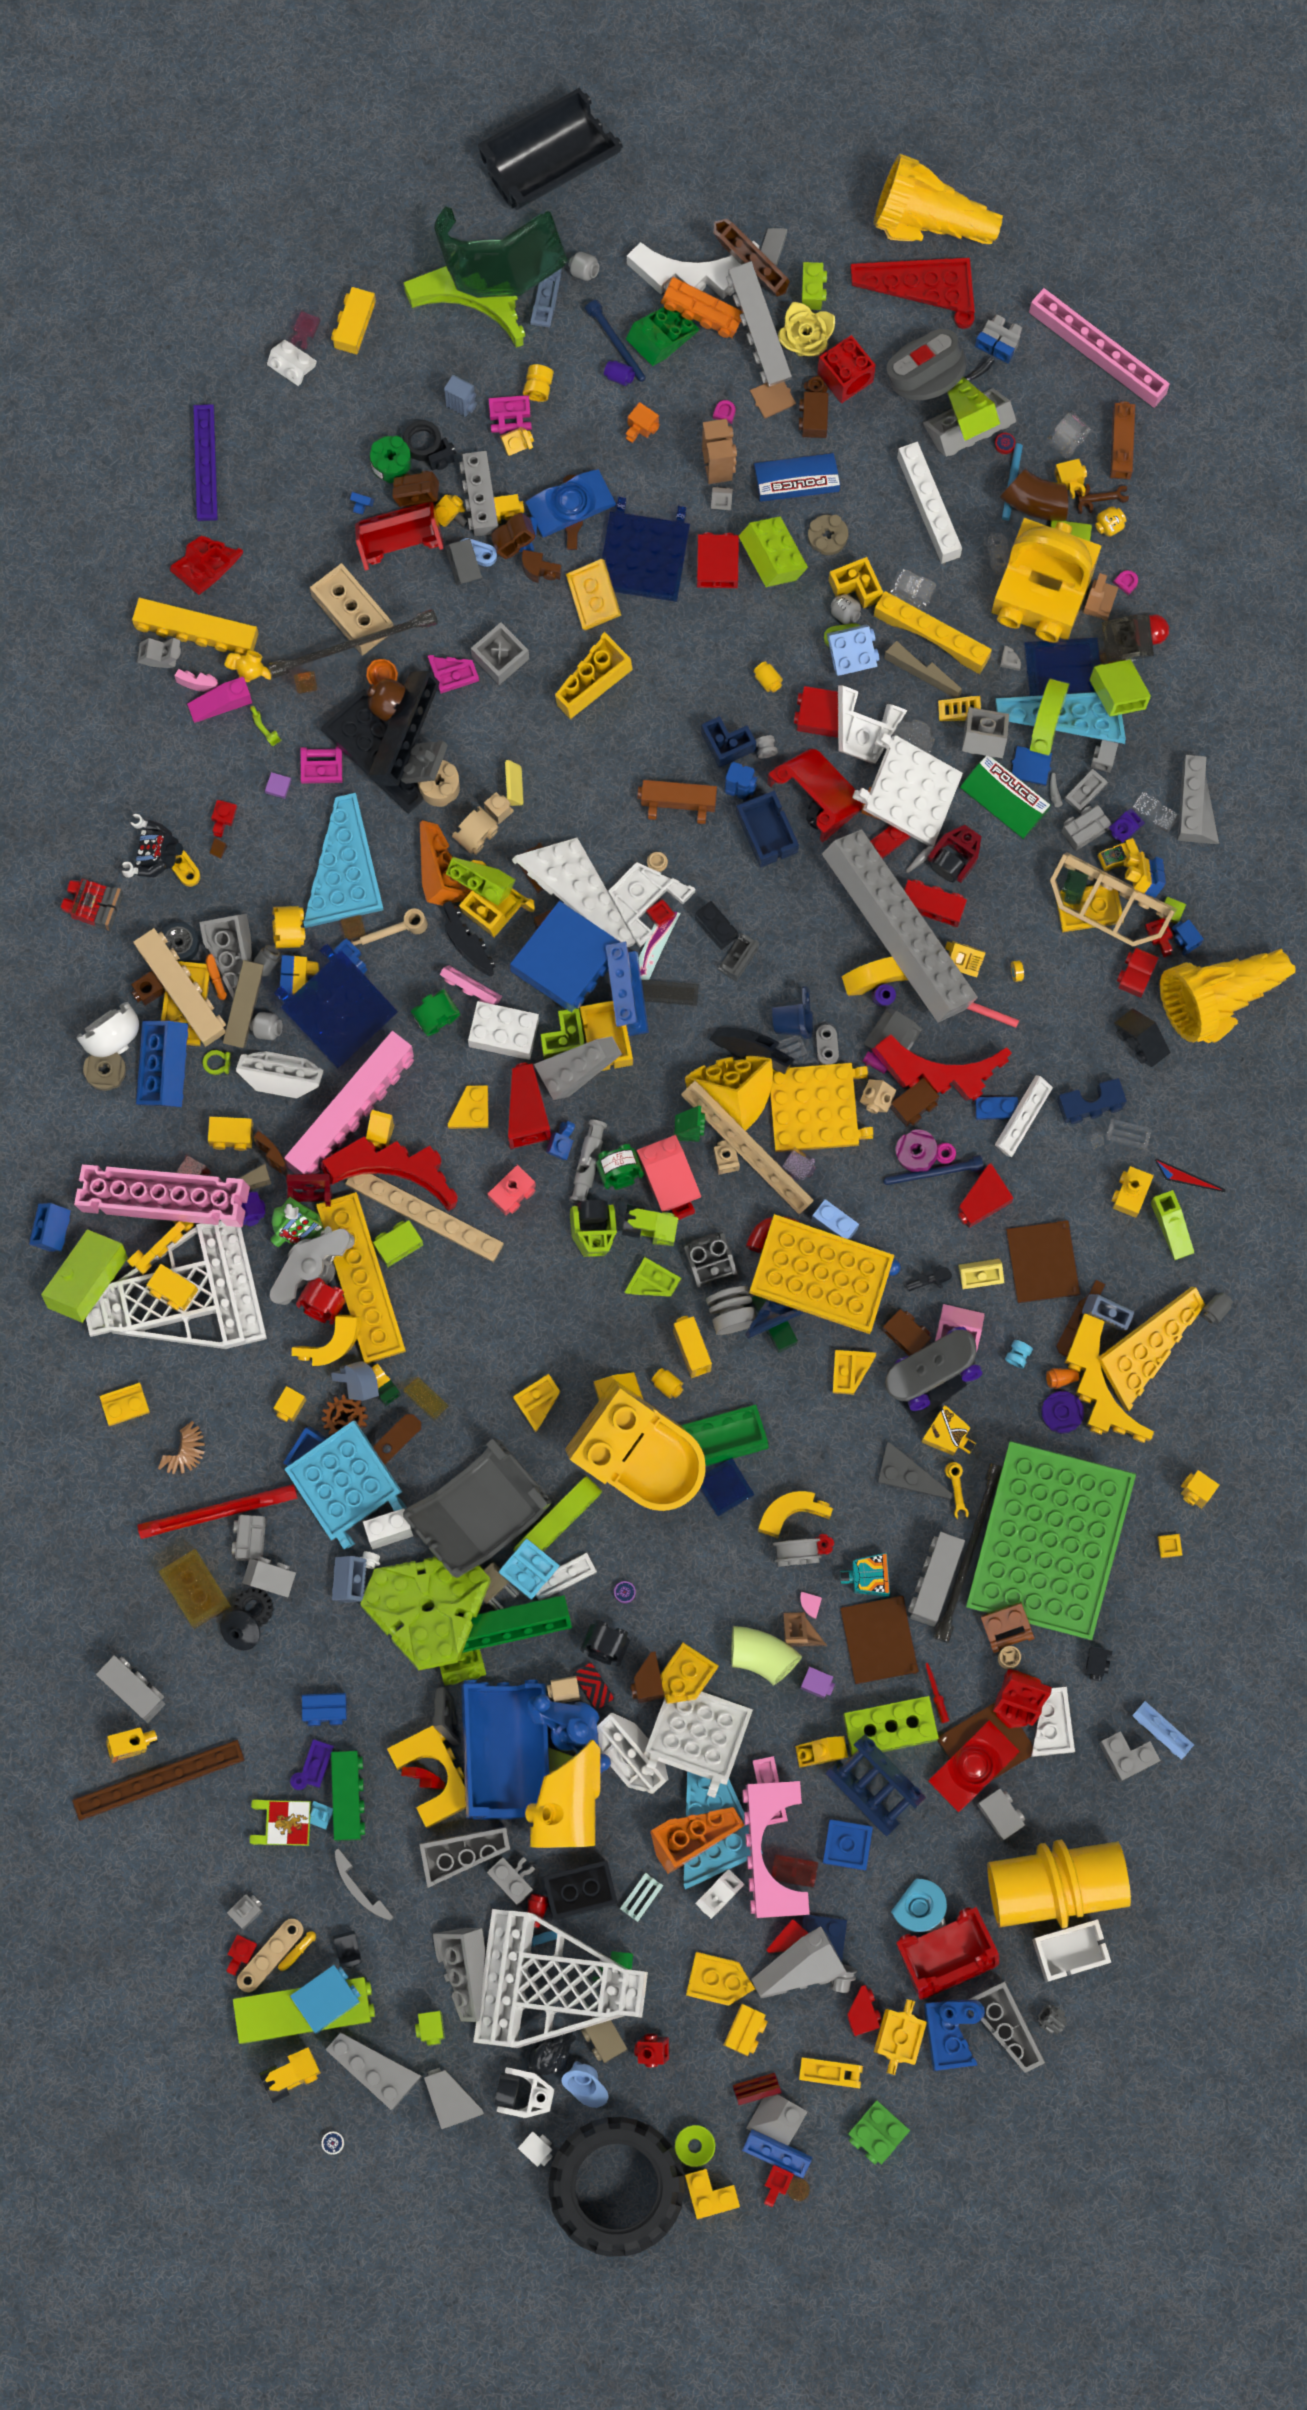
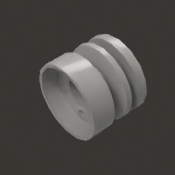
[706,1286,757,1335]

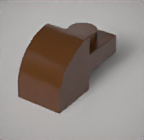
[522,550,562,583]

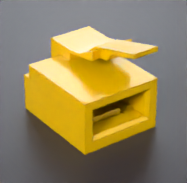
[945,941,986,977]

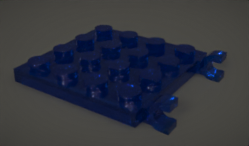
[602,497,690,602]
[274,944,398,1069]

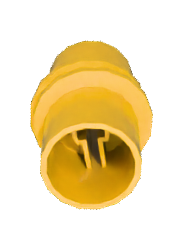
[987,1840,1131,1929]

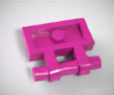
[489,395,532,434]

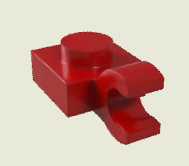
[211,800,238,838]
[1145,918,1173,957]
[226,1935,257,1976]
[764,2165,794,2207]

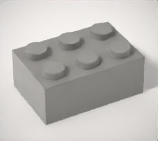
[96,1656,166,1723]

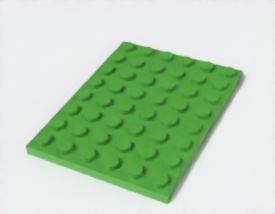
[966,1441,1136,1640]

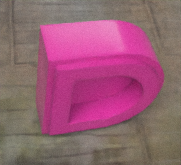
[713,400,735,424]
[1113,570,1138,596]

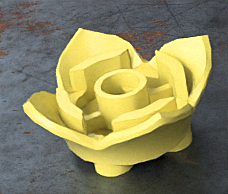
[778,302,835,356]

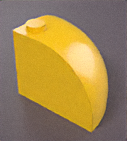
[685,1056,773,1131]

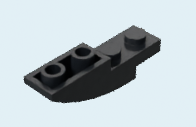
[443,901,496,977]
[709,1027,795,1074]

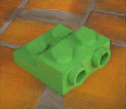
[848,2100,910,2165]

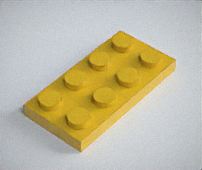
[161,961,210,1047]

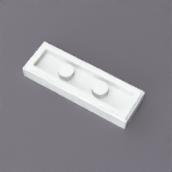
[536,1553,597,1601]

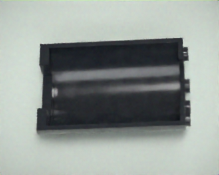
[478,87,623,210]

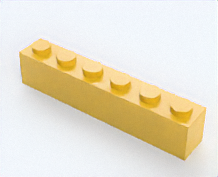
[132,598,259,655]

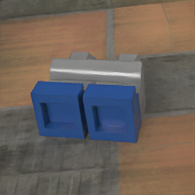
[975,314,1022,364]

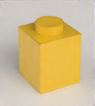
[274,1386,306,1422]

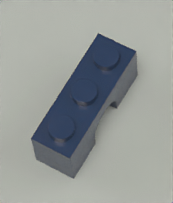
[1057,1078,1127,1124]

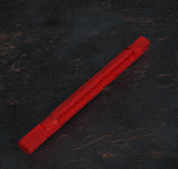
[137,1484,297,1539]

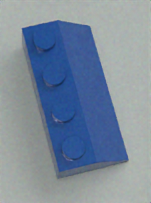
[136,1021,188,1107]

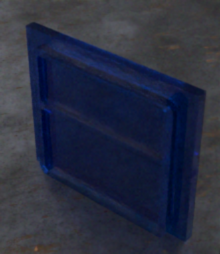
[1024,637,1100,696]

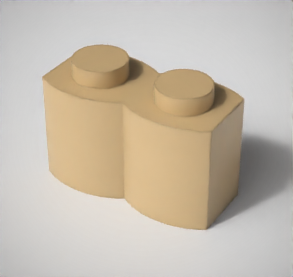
[547,1676,580,1703]

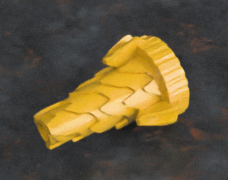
[873,153,1003,244]
[1160,949,1295,1043]

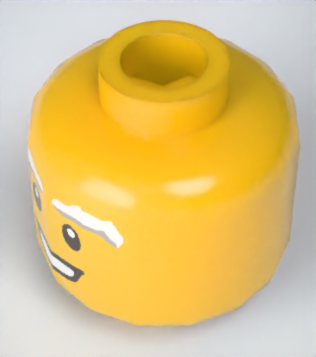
[1095,506,1126,537]

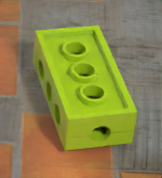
[843,1696,939,1756]

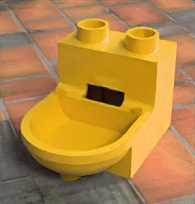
[991,518,1102,643]
[565,1379,705,1511]

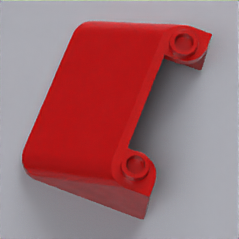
[768,749,863,843]

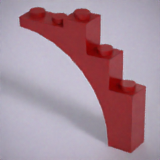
[871,1034,1012,1101]
[320,1136,458,1211]

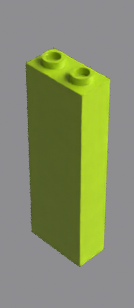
[233,1977,375,2044]

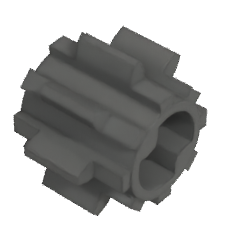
[1038,2005,1067,2034]

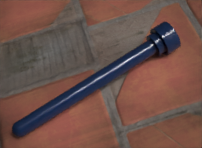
[585,300,646,382]
[883,1155,984,1185]

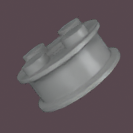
[773,1539,822,1567]

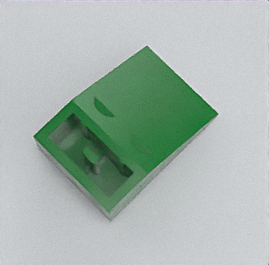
[626,307,700,366]

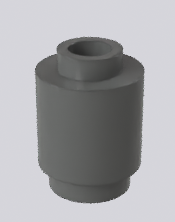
[253,945,280,976]
[1202,1292,1233,1324]

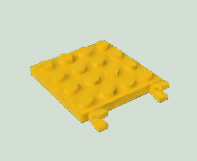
[770,1063,873,1152]

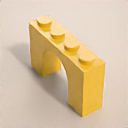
[387,1725,466,1828]

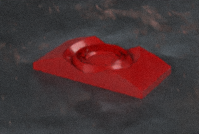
[928,1720,1020,1813]

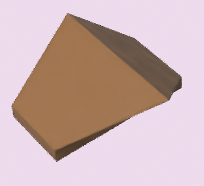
[784,1612,827,1647]

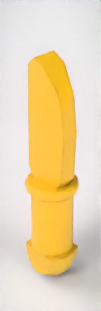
[278,1931,316,1971]

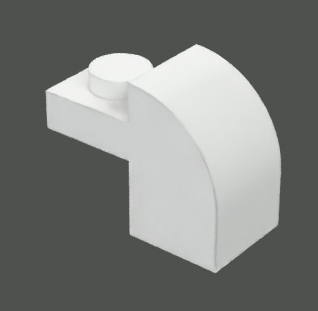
[695,1869,744,1919]

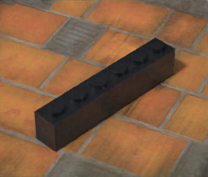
[368,671,440,787]

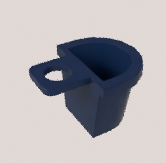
[772,986,813,1039]

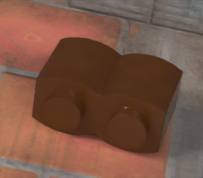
[491,512,536,559]

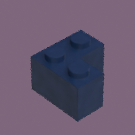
[701,716,756,768]

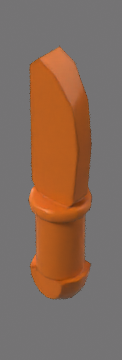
[206,954,227,1000]

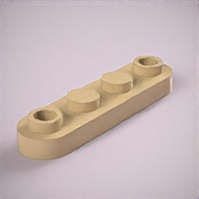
[237,1919,304,1992]

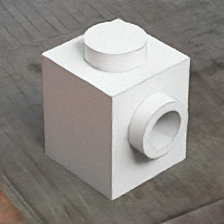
[518,2132,553,2167]

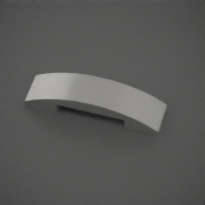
[335,1849,394,1921]

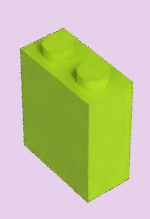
[1090,659,1151,717]

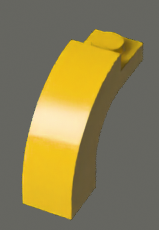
[842,957,908,996]
[292,1315,361,1366]
[758,1491,833,1538]

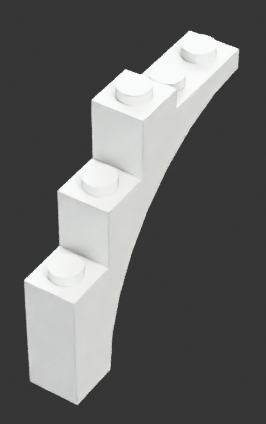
[627,241,759,299]

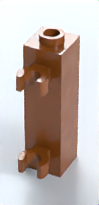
[1110,401,1135,479]
[637,780,717,824]

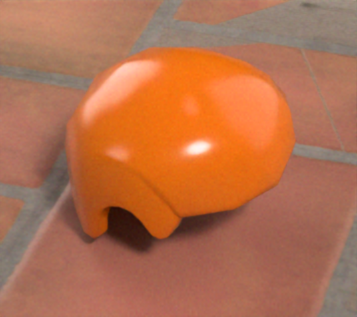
[366,659,398,685]

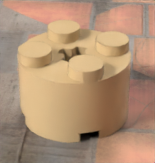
[418,760,460,807]
[452,806,499,855]

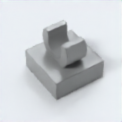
[711,487,733,510]

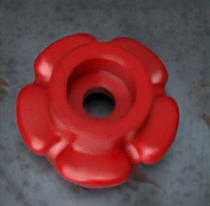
[815,1534,834,1555]

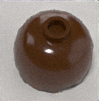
[367,679,405,721]

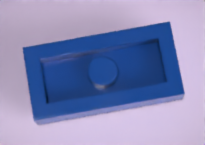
[975,1097,1018,1120]

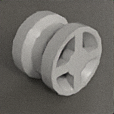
[755,735,778,759]

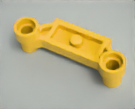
[127,1221,195,1275]

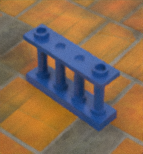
[606,941,649,1036]

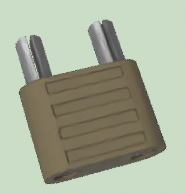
[483,1562,519,1610]

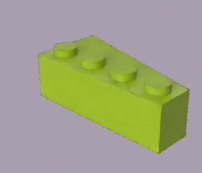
[947,377,1000,441]

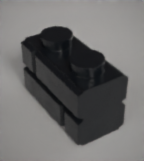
[695,901,738,950]

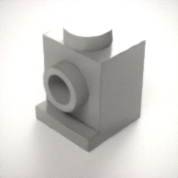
[1090,740,1118,773]

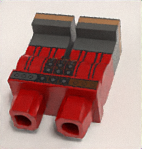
[61,879,123,931]

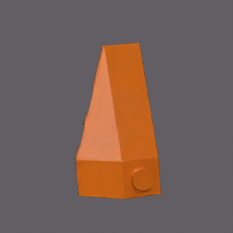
[420,820,472,906]

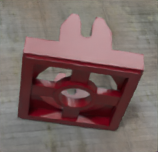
[287,1174,332,1207]

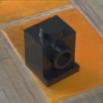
[1085,1647,1113,1682]

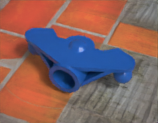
[526,1695,611,1774]

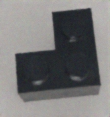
[1114,1008,1171,1067]

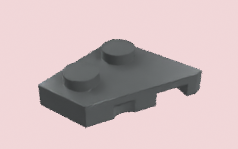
[433,1687,461,1746]

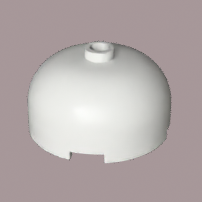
[76,1002,139,1057]

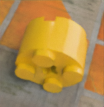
[272,906,305,949]

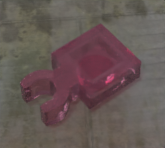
[291,311,321,350]

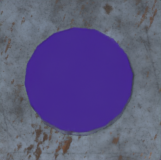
[1041,1391,1084,1434]

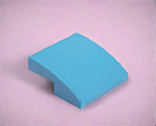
[498,1538,560,1600]

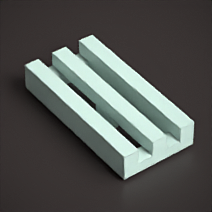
[620,1873,663,1922]

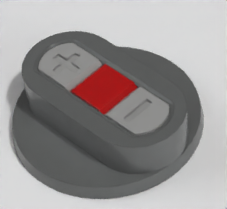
[887,329,967,400]

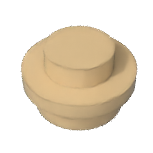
[647,852,668,872]

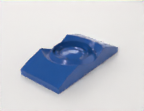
[525,469,616,538]

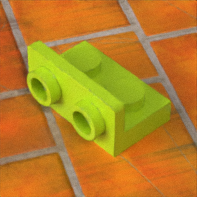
[440,1649,486,1686]

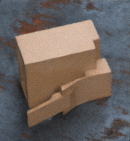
[1083,573,1119,621]

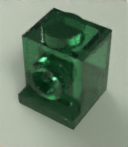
[1062,869,1089,905]

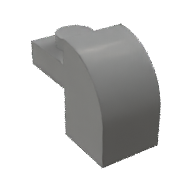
[137,638,181,668]

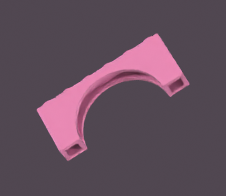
[742,1781,809,1918]

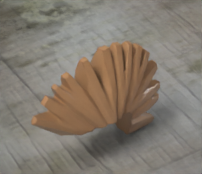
[158,1421,205,1474]

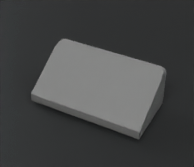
[761,228,787,267]

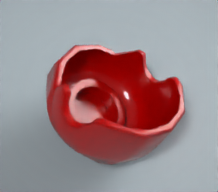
[1136,614,1169,647]

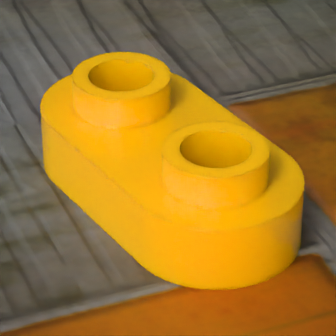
[171,850,200,887]

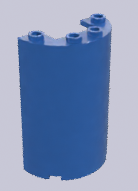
[461,1680,549,1820]

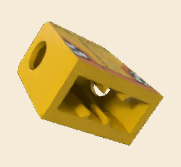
[106,1728,158,1763]

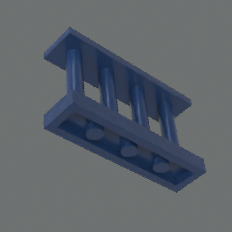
[825,1735,926,1837]

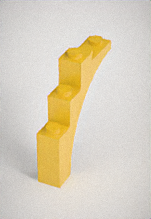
[1065,1314,1154,1443]

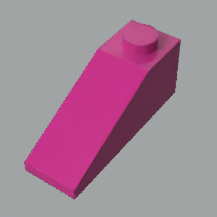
[187,677,252,723]

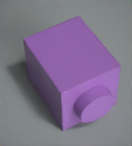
[800,1667,835,1699]

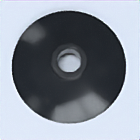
[220,1610,260,1651]

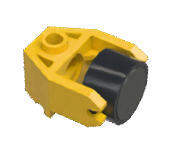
[259,2047,321,2103]

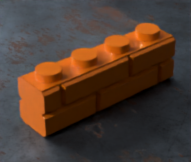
[661,277,742,338]

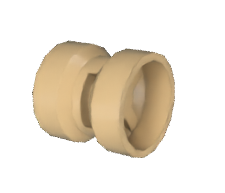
[998,1646,1021,1670]

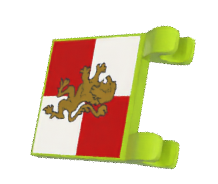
[250,1800,311,1846]

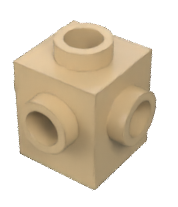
[860,1079,896,1114]

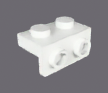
[267,340,317,386]

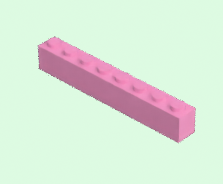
[1029,288,1170,408]

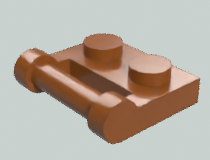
[981,1602,1035,1653]

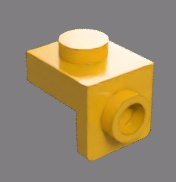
[435,495,466,527]

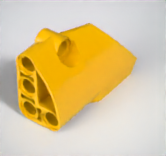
[525,1740,600,1848]

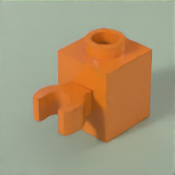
[626,402,660,443]

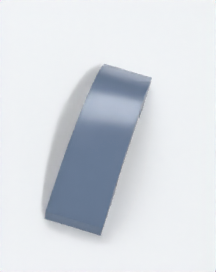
[530,252,564,328]

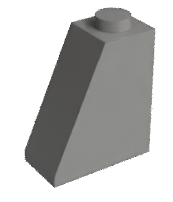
[424,2068,484,2129]

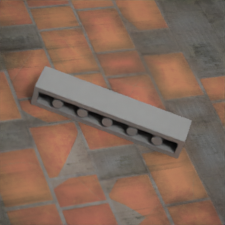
[726,261,792,387]

